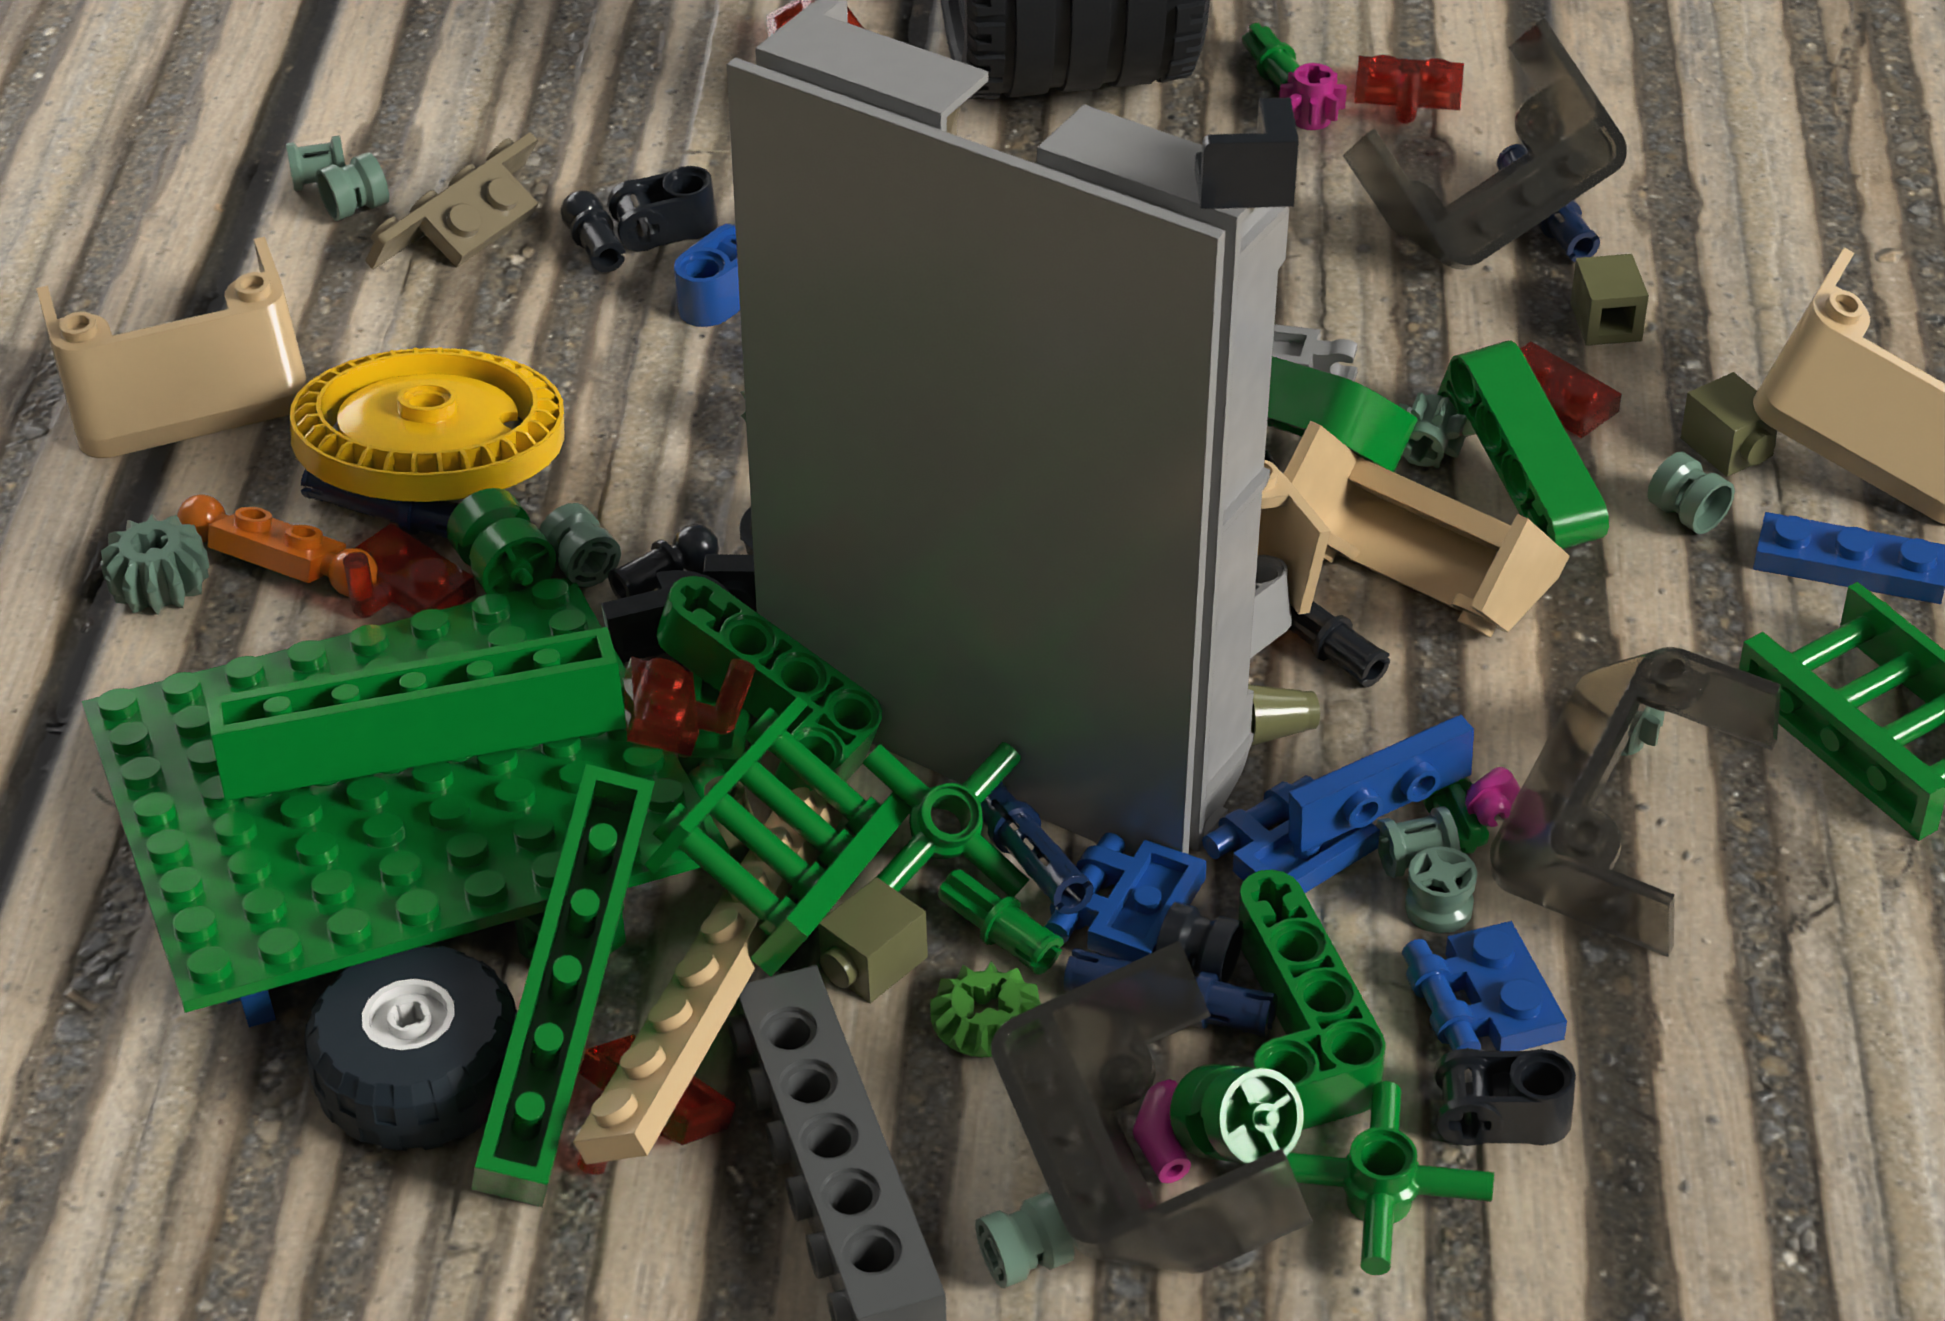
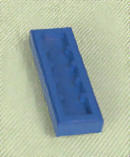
[1289,715,1474,853]

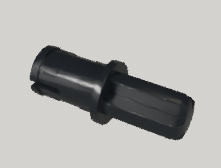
[1289,601,1390,687]

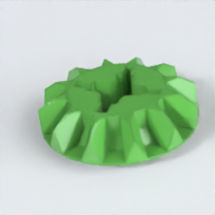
[930,961,1042,1057]

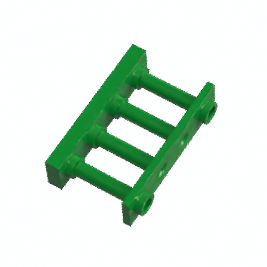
[1735,582,1945,841]
[644,696,912,977]

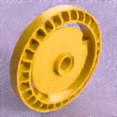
[290,347,564,502]

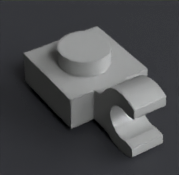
[1272,324,1358,382]

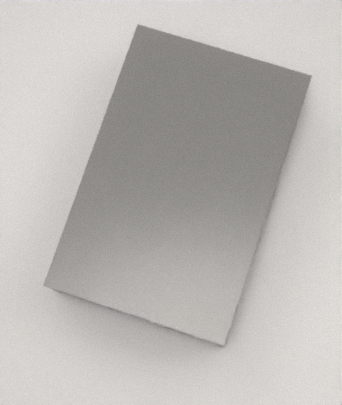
[727,0,1290,857]

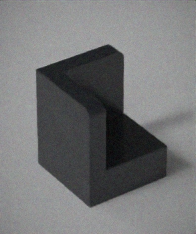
[1195,98,1299,209]

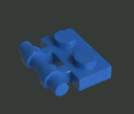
[1202,775,1380,893]
[1045,833,1207,966]
[1402,921,1567,1051]

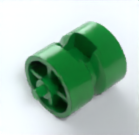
[446,488,556,594]
[1170,1064,1304,1166]

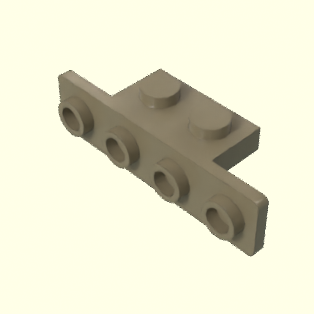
[365,132,539,270]

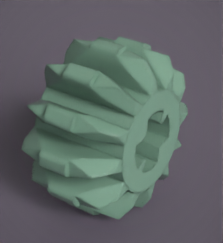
[100,514,209,615]

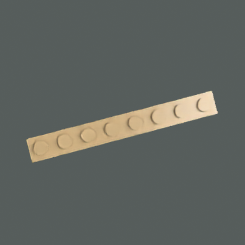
[573,787,843,1164]

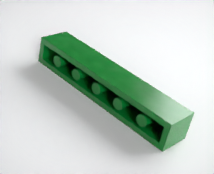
[207,627,627,801]
[471,764,655,1207]

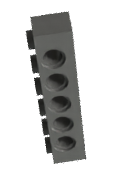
[727,965,947,1321]

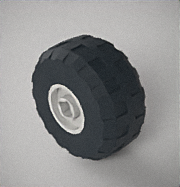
[304,946,517,1151]

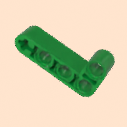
[1437,340,1609,550]
[1267,356,1418,472]
[657,576,882,791]
[1238,869,1386,1130]

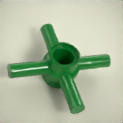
[862,742,1030,897]
[1269,1081,1494,1275]

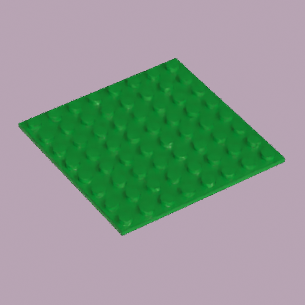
[82,578,730,1013]

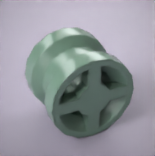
[1405,846,1477,934]

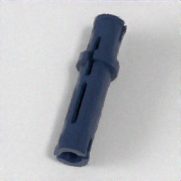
[1497,144,1600,262]
[301,469,459,539]
[981,782,1093,914]
[1064,948,1278,1038]

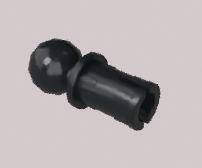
[560,190,626,273]
[608,524,720,599]

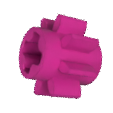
[1279,63,1347,130]

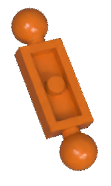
[177,494,378,597]

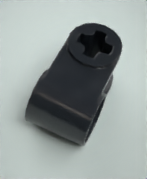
[607,166,718,252]
[1434,1048,1576,1146]

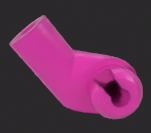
[1465,767,1528,827]
[1133,1079,1191,1184]

